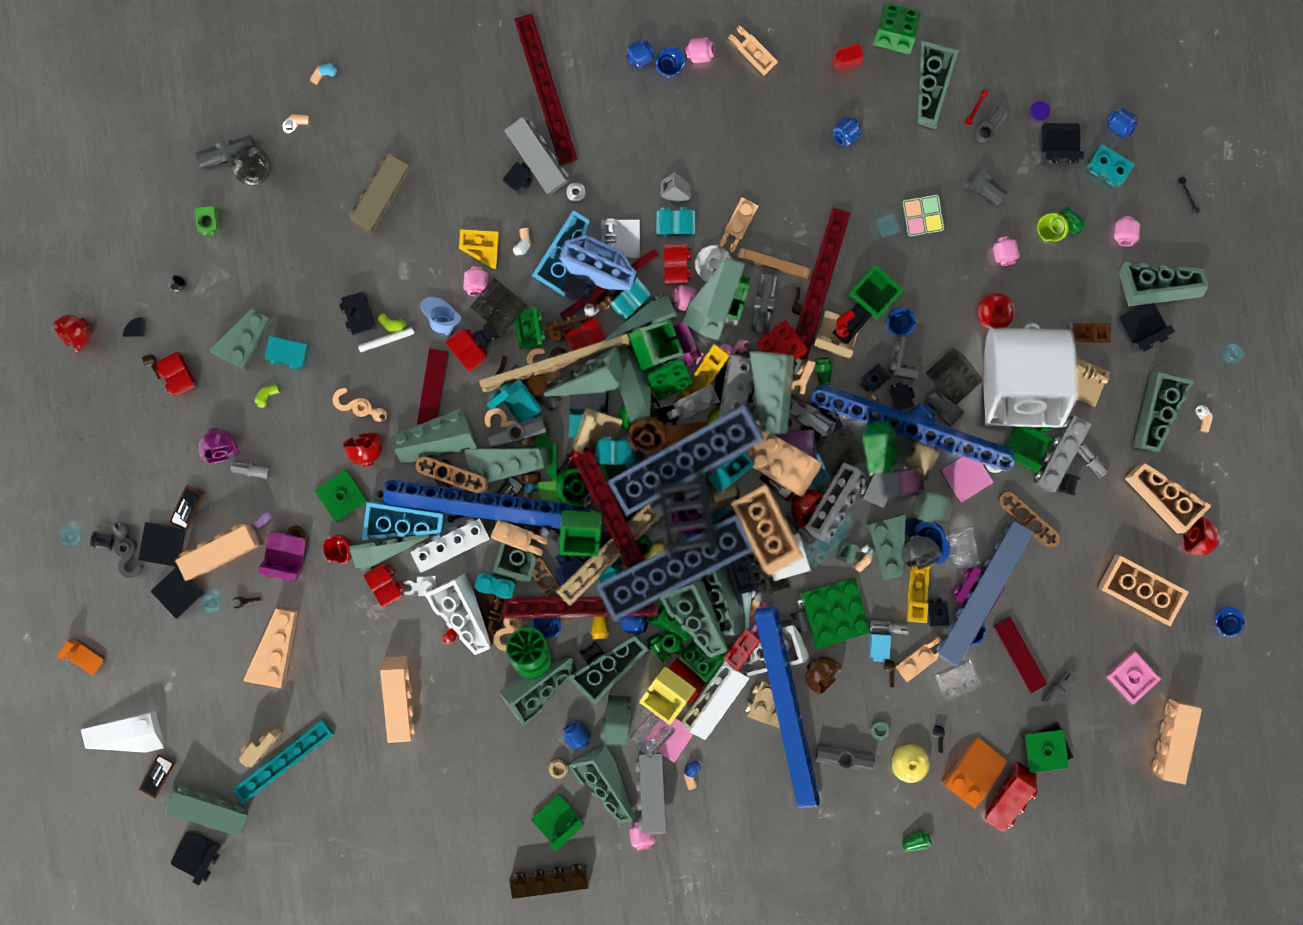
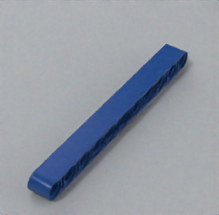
[811,384,1015,471]
[383,480,593,529]
[755,606,820,808]

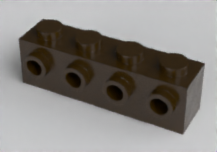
[509,864,589,899]

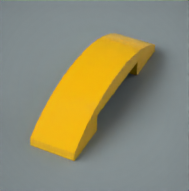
[673,344,730,404]
[907,566,931,623]

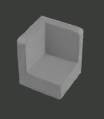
[661,172,691,206]

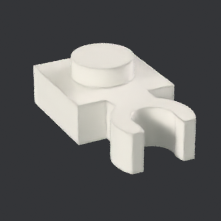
[404,575,438,596]

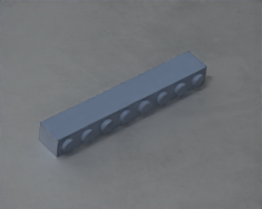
[936,521,1035,668]

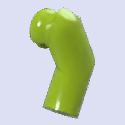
[377,313,406,332]
[255,384,280,408]

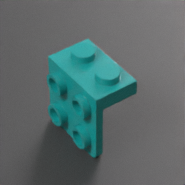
[486,379,541,423]

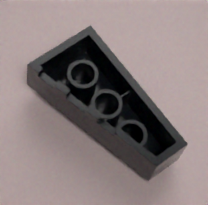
[880,466,925,500]

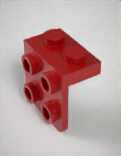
[755,320,808,362]

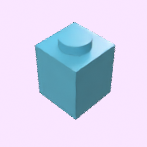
[868,633,891,662]

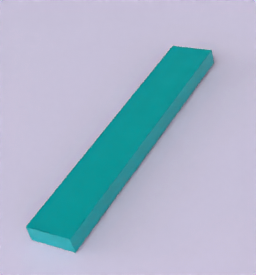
[231,719,334,804]

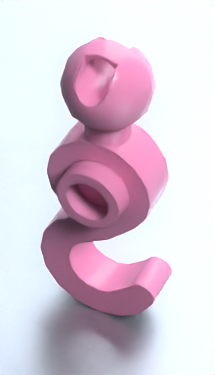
[696,339,751,367]

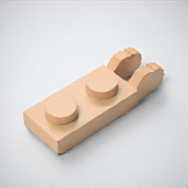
[728,26,778,76]
[719,197,759,253]
[491,520,548,555]
[895,636,942,682]

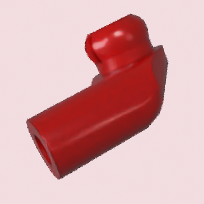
[836,309,856,337]
[442,622,458,644]

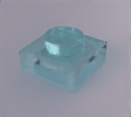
[875,213,900,239]

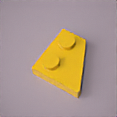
[459,229,499,269]

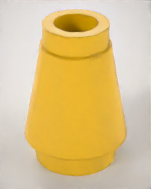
[590,617,610,640]

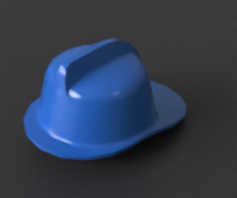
[913,521,951,564]

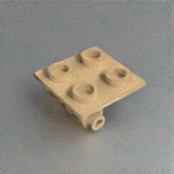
[1075,358,1109,407]

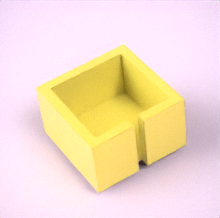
[639,667,696,725]

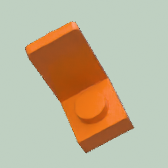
[56,638,104,675]

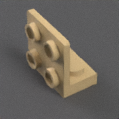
[813,311,859,359]
[574,408,622,453]

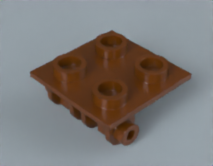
[543,315,582,342]
[473,588,505,635]

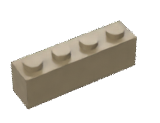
[350,154,411,233]

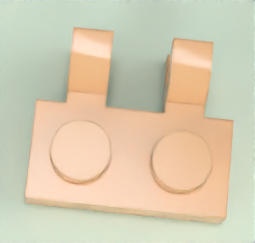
[791,360,816,395]

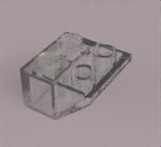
[946,526,980,570]

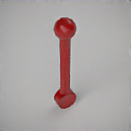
[965,89,989,126]

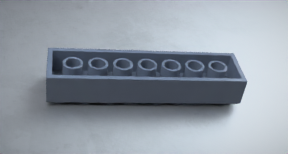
[608,405,765,515]
[596,515,754,621]

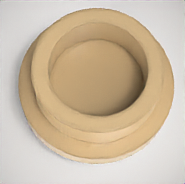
[549,759,568,779]

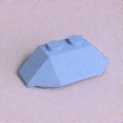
[560,235,636,290]

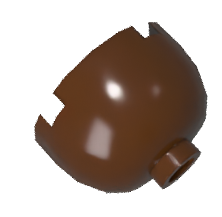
[627,416,668,456]
[806,657,843,695]

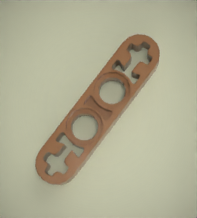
[737,248,811,279]
[416,457,488,493]
[998,492,1060,547]
[532,557,575,622]

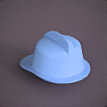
[421,297,461,336]

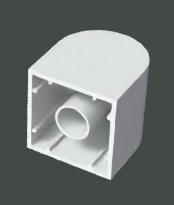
[983,328,1078,427]

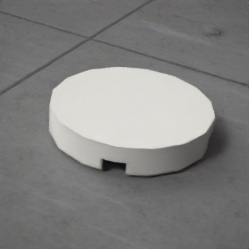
[695,245,732,282]

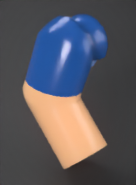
[683,761,701,790]

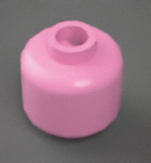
[685,37,715,64]
[1114,216,1140,246]
[993,236,1020,266]
[463,266,489,296]
[670,285,698,311]
[629,822,656,850]

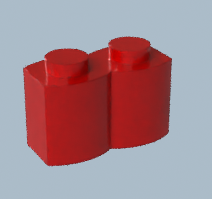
[832,42,864,72]
[664,244,692,284]
[563,317,607,351]
[445,328,488,372]
[156,352,197,397]
[363,563,405,608]

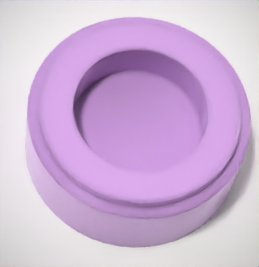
[253,511,272,529]

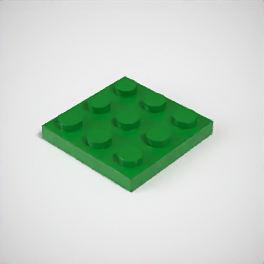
[800,577,871,649]

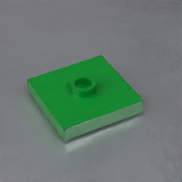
[314,470,368,523]
[1025,729,1069,773]

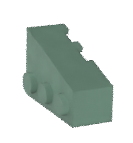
[208,309,273,370]
[866,514,906,580]

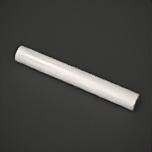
[358,327,415,352]

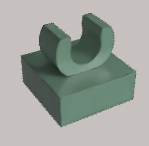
[836,540,861,564]

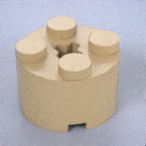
[904,440,941,481]

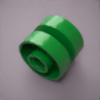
[506,628,552,678]

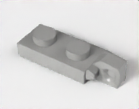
[666,384,720,420]

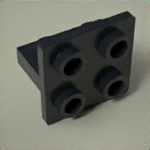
[727,554,761,596]

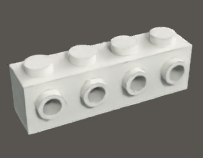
[411,517,491,573]
[681,661,749,740]

